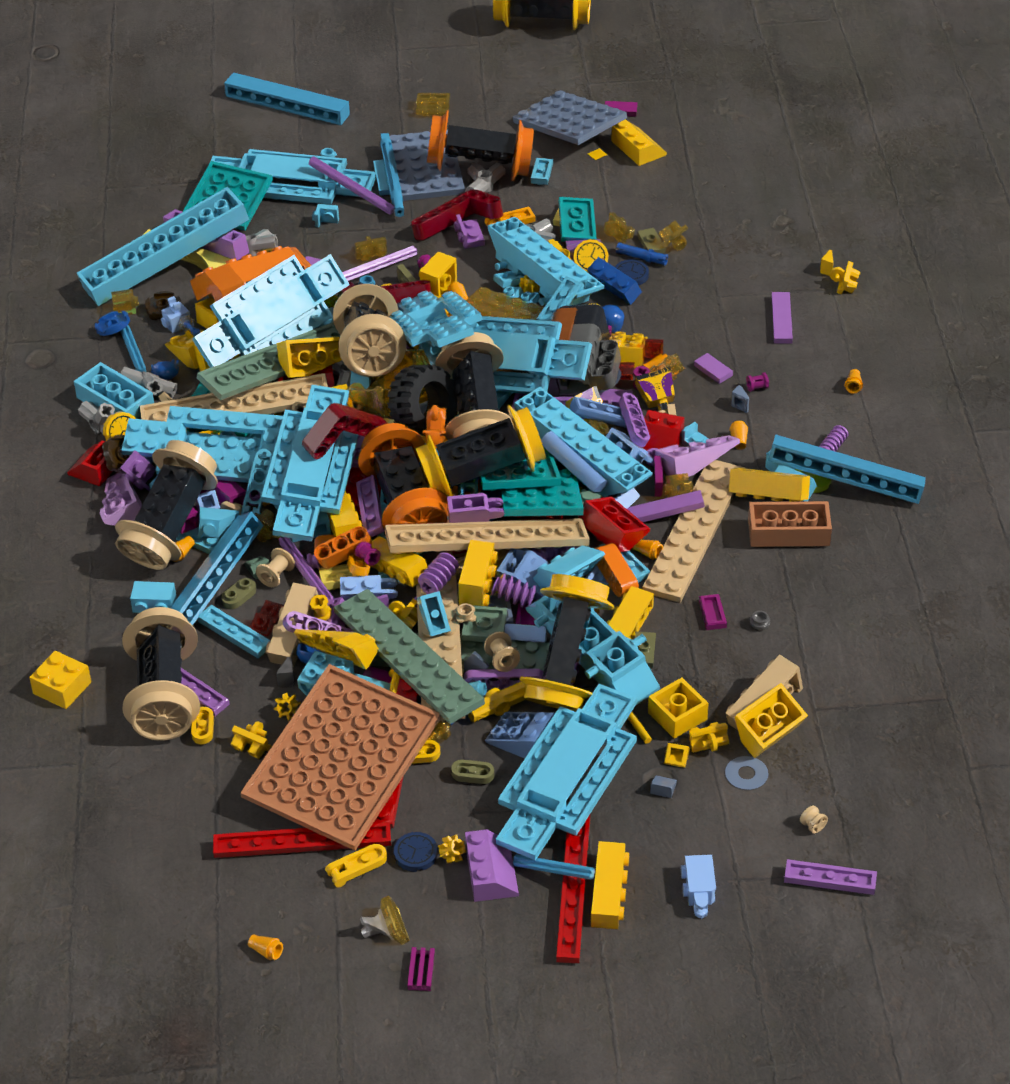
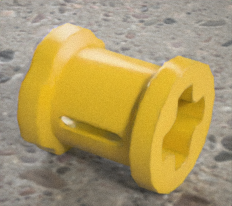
[310,595,332,621]

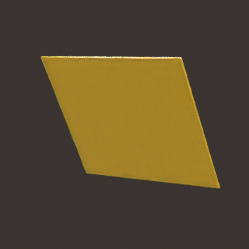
[588,148,608,160]

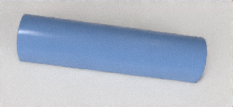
[570,396,627,428]
[541,431,607,492]

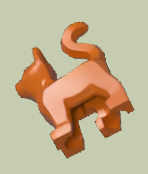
[422,405,447,449]

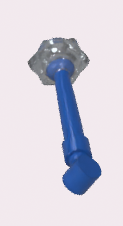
[178,315,201,337]

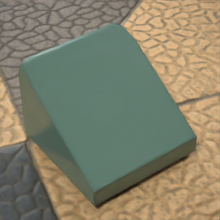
[244,556,270,579]

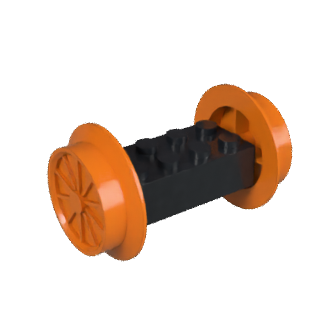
[427,110,534,181]
[358,423,448,529]

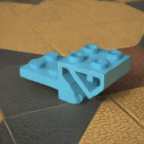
[297,650,390,695]

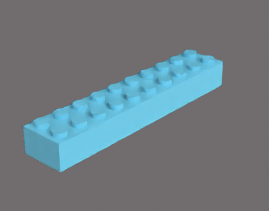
[77,187,249,306]

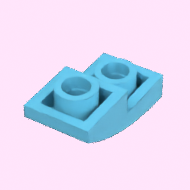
[498,286,540,309]

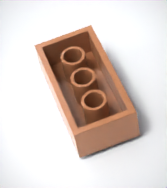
[748,501,832,547]

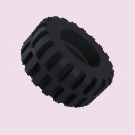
[387,365,458,436]

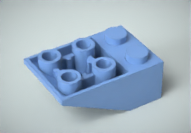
[496,548,550,600]
[485,712,555,759]

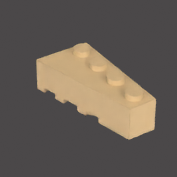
[266,583,318,667]
[726,654,803,730]

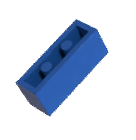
[587,257,642,305]

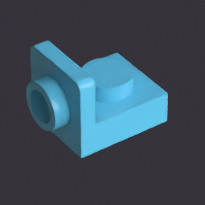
[312,204,339,228]
[682,422,709,447]

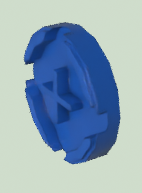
[95,311,130,336]

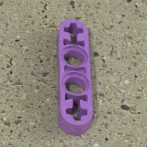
[619,392,650,447]
[283,611,354,633]
[464,669,543,690]

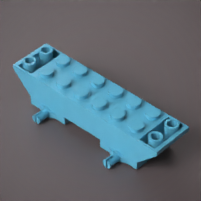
[488,217,604,306]
[514,387,653,498]
[526,596,660,705]

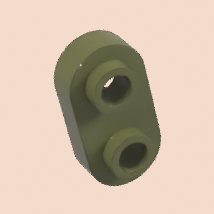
[222,578,256,609]
[451,760,494,784]

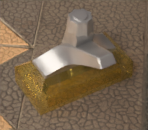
[360,895,410,945]

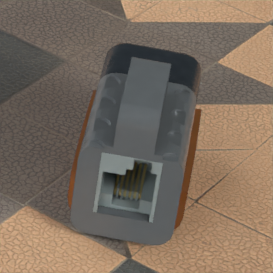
[547,304,621,397]

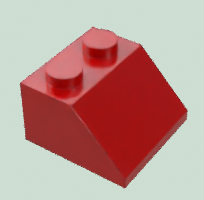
[642,410,685,451]

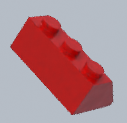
[578,496,650,552]

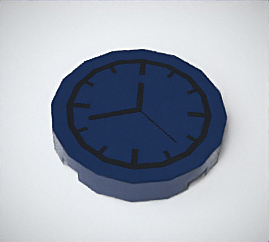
[615,260,649,285]
[394,832,438,872]

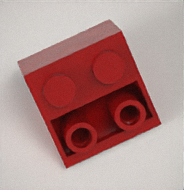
[67,440,113,486]

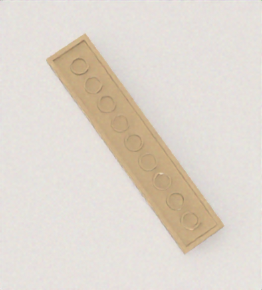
[140,373,328,422]
[643,460,745,603]
[385,518,589,554]
[416,574,465,721]

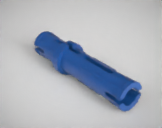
[616,242,668,266]

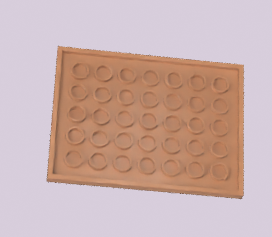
[241,664,441,851]

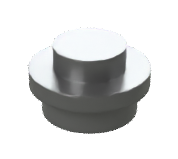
[750,611,770,630]

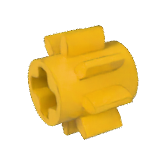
[519,275,540,293]
[274,693,301,720]
[438,835,467,863]

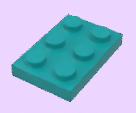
[558,197,597,242]

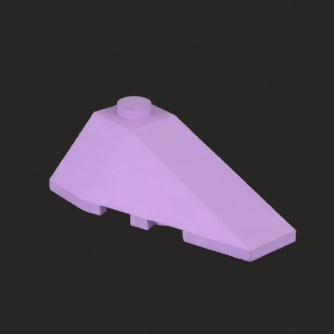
[655,435,740,481]
[100,473,142,526]

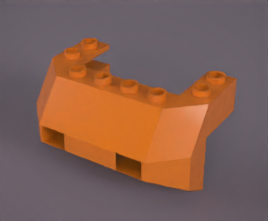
[190,246,312,302]

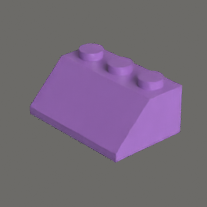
[465,830,519,902]

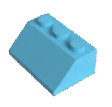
[533,545,605,589]

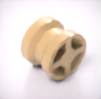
[800,805,828,834]

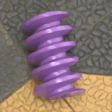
[418,552,459,594]
[491,573,536,608]

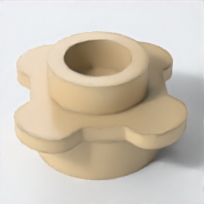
[455,603,476,623]

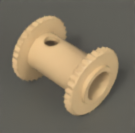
[256,548,295,587]
[484,632,520,672]

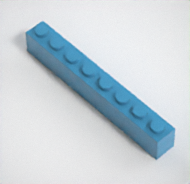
[224,73,350,125]
[768,434,926,504]
[171,511,264,625]

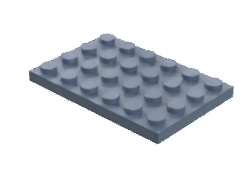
[512,90,627,145]
[390,130,465,201]

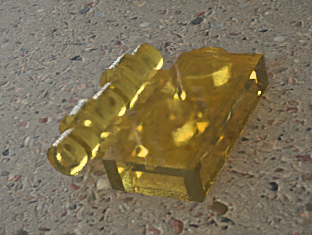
[416,93,450,116]

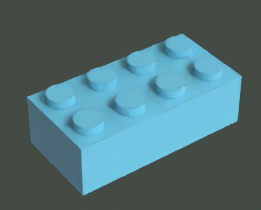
[74,362,154,419]

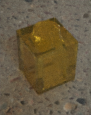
[111,289,139,315]

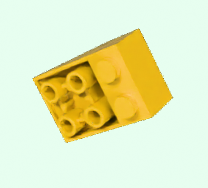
[165,329,203,369]
[609,331,648,370]

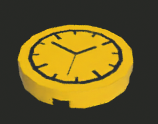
[573,239,609,273]
[103,411,136,441]

